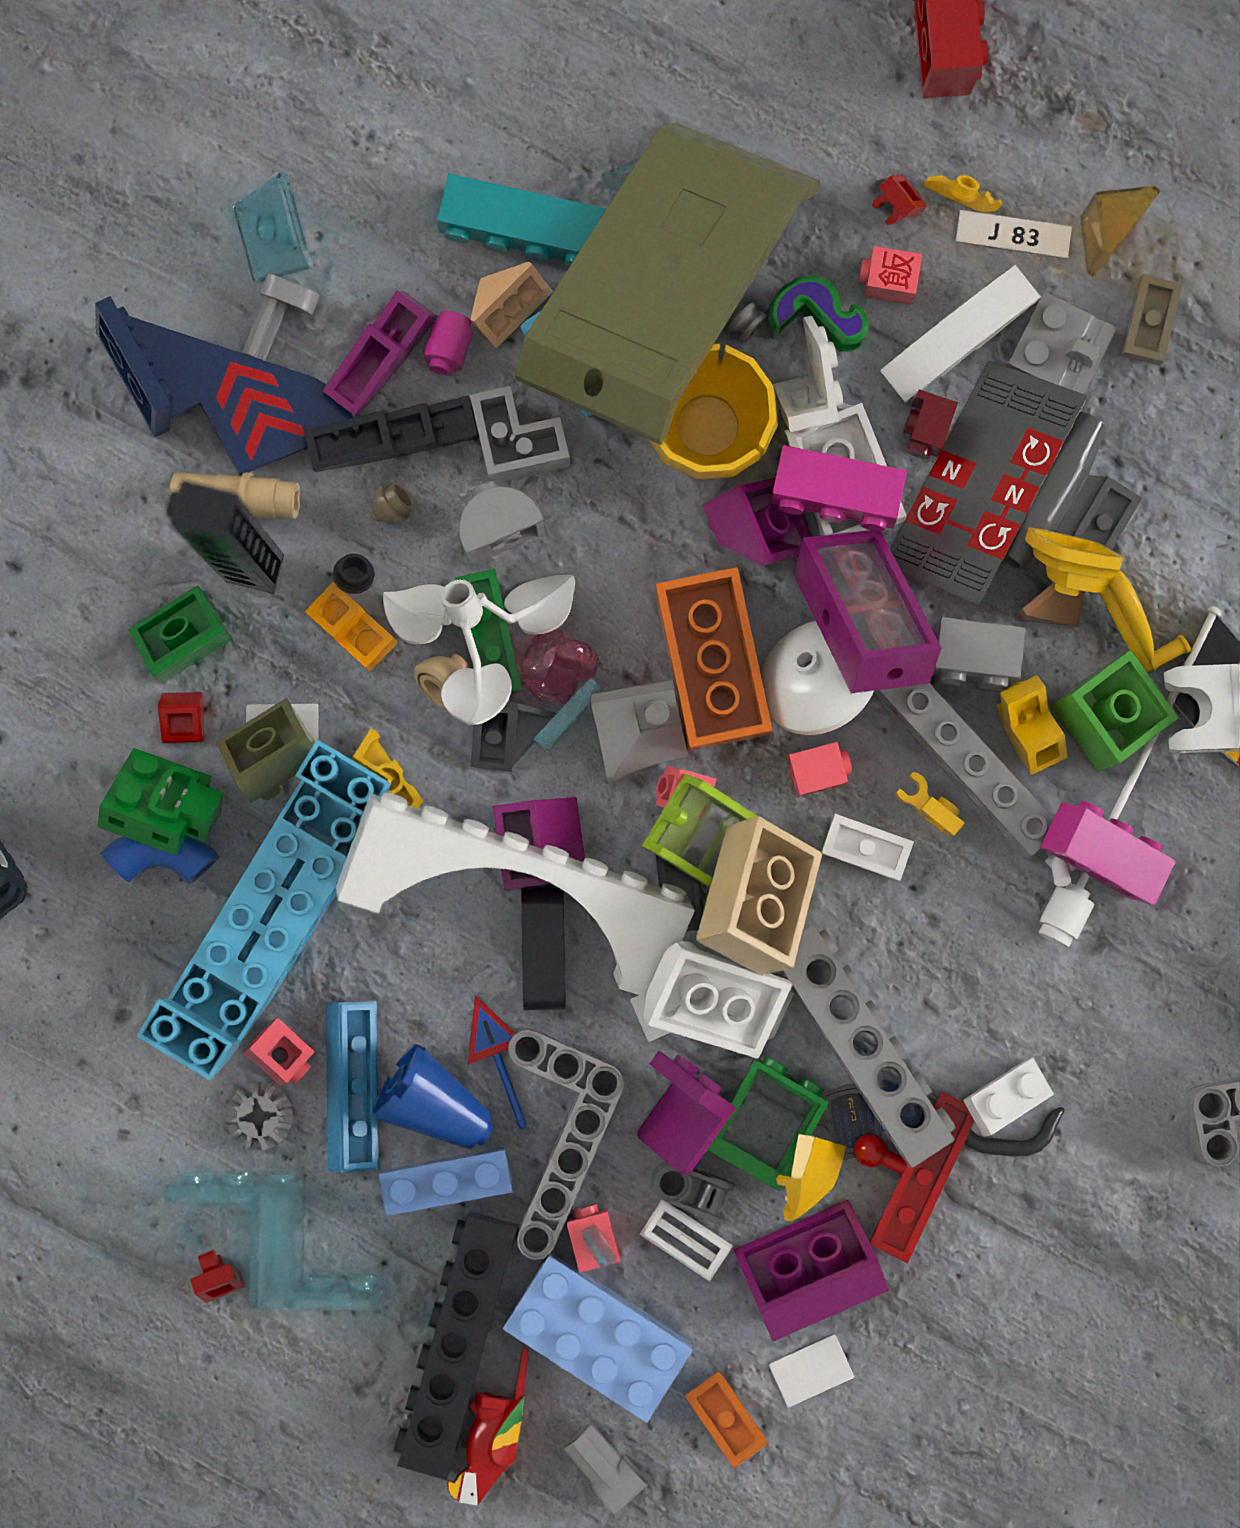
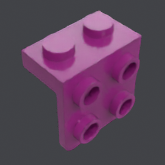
[637,1051,737,1175]

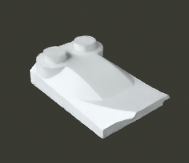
[784,402,907,536]
[643,941,794,1059]

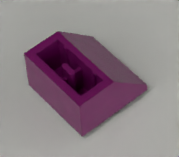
[493,797,585,891]

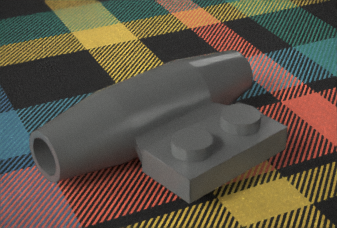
[1003,412,1142,569]

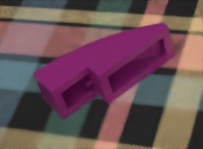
[323,291,437,416]

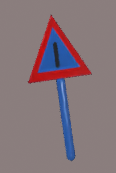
[467,995,527,1129]

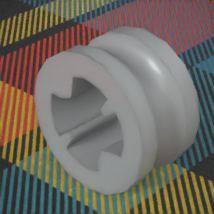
[728,302,768,344]

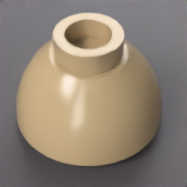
[414,654,470,709]

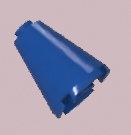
[372,1043,494,1149]

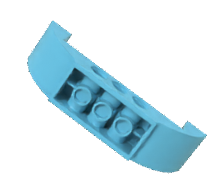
[136,739,391,1081]

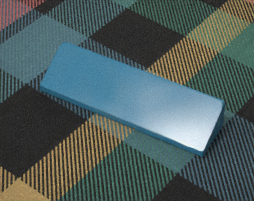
[326,1001,379,1172]

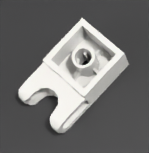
[1163,664,1240,754]

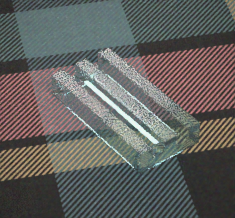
[534,677,602,752]

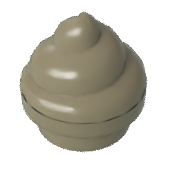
[371,482,414,523]

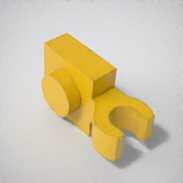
[895,772,965,838]

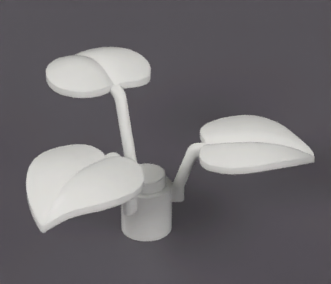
[383,574,575,725]

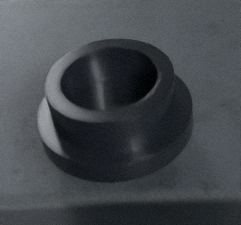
[333,554,375,594]

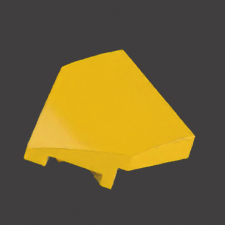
[776,1134,846,1222]

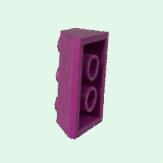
[733,1199,889,1341]

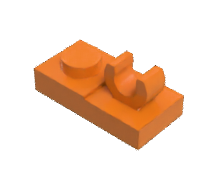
[685,1371,770,1469]

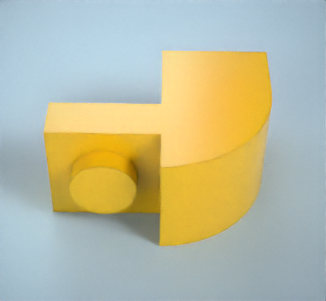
[996,675,1068,775]

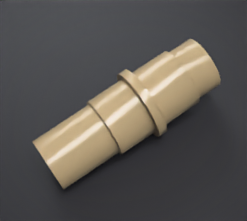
[170,472,300,520]

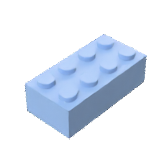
[503,1251,693,1423]

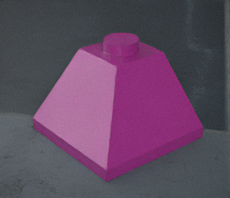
[702,478,813,566]

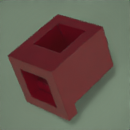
[903,389,958,459]

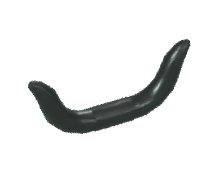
[964,1107,1065,1157]

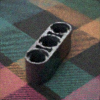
[521,888,566,1011]

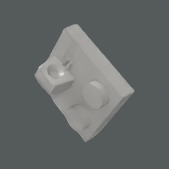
[1007,292,1117,394]

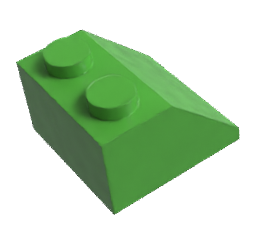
[1050,650,1179,772]

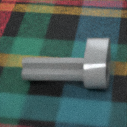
[242,274,320,361]

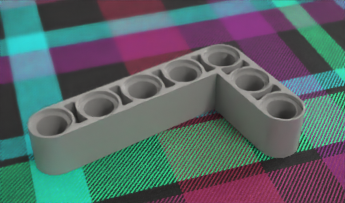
[508,1028,624,1260]

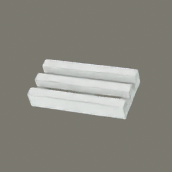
[639,1199,733,1282]

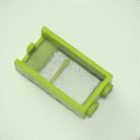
[642,773,757,888]

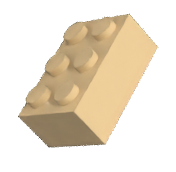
[696,816,822,976]

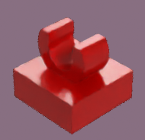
[872,174,928,225]
[190,1250,246,1303]

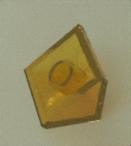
[1080,186,1161,277]

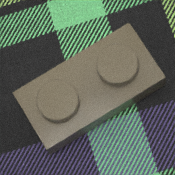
[1121,274,1183,366]

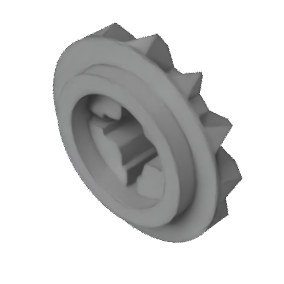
[225,1082,293,1150]

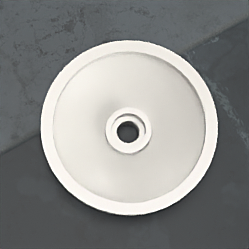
[760,621,874,735]

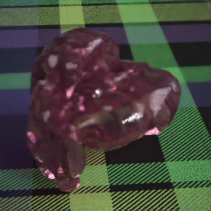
[520,629,599,705]

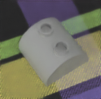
[459,481,546,567]

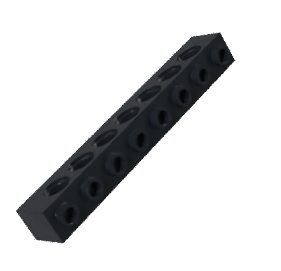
[166,479,284,594]

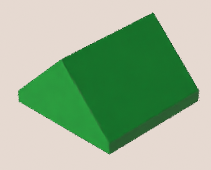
[128,585,233,683]

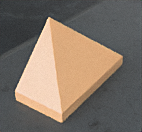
[470,262,553,349]

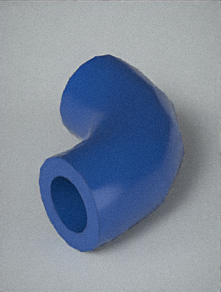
[101,836,219,884]

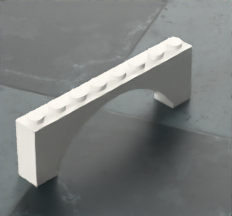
[336,793,695,997]

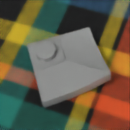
[591,680,688,783]

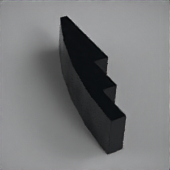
[304,395,480,472]

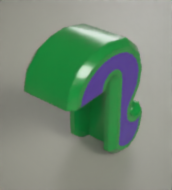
[767,275,869,352]

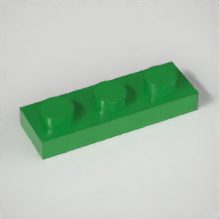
[455,569,523,693]

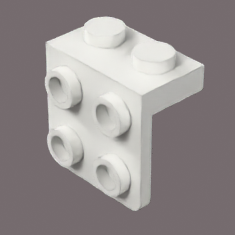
[772,316,843,433]

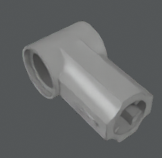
[564,1422,648,1514]

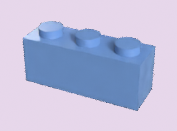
[379,1146,514,1216]

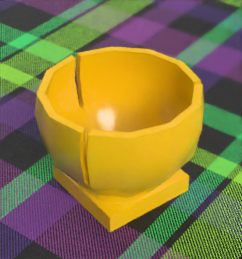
[648,344,778,480]

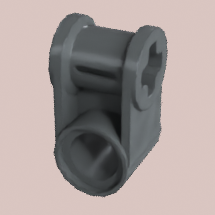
[651,1161,735,1224]

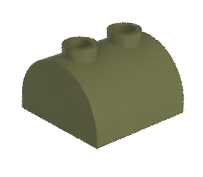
[216,698,315,803]

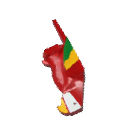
[447,1347,529,1506]

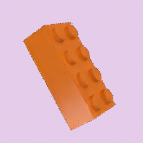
[655,567,773,752]

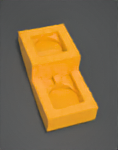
[305,582,398,672]

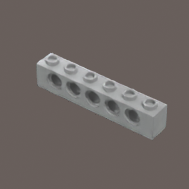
[873,683,1054,858]
[781,925,956,1169]

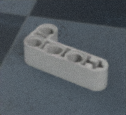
[1184,1078,1240,1167]

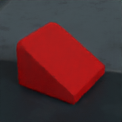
[158,692,204,743]

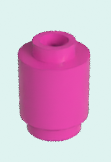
[423,311,473,376]

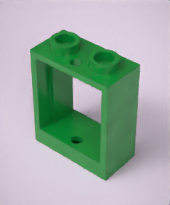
[707,1056,829,1191]

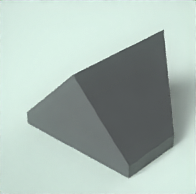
[471,701,560,772]

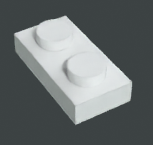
[821,814,914,881]
[963,1058,1054,1137]

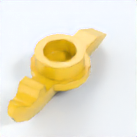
[924,175,1002,213]

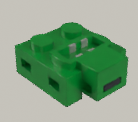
[98,748,224,856]

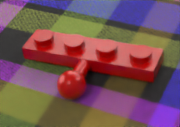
[854,1091,974,1263]

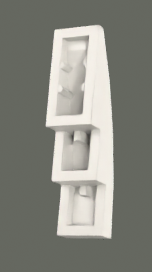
[880,265,1041,403]

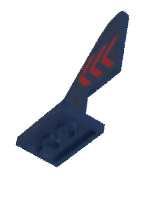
[95,296,353,476]

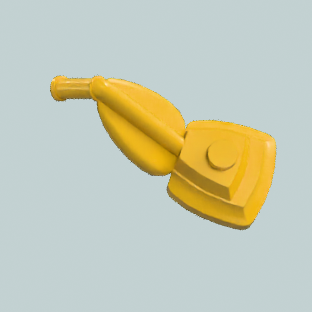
[1025,527,1191,673]

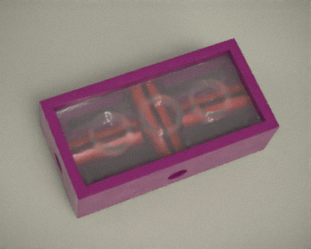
[793,530,942,694]

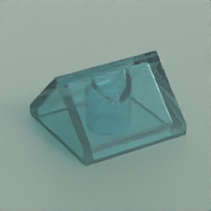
[232,172,315,282]

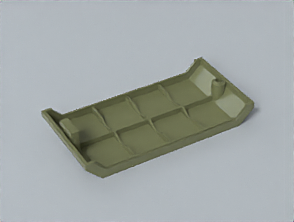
[515,123,820,445]

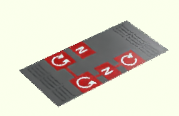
[890,361,1087,605]

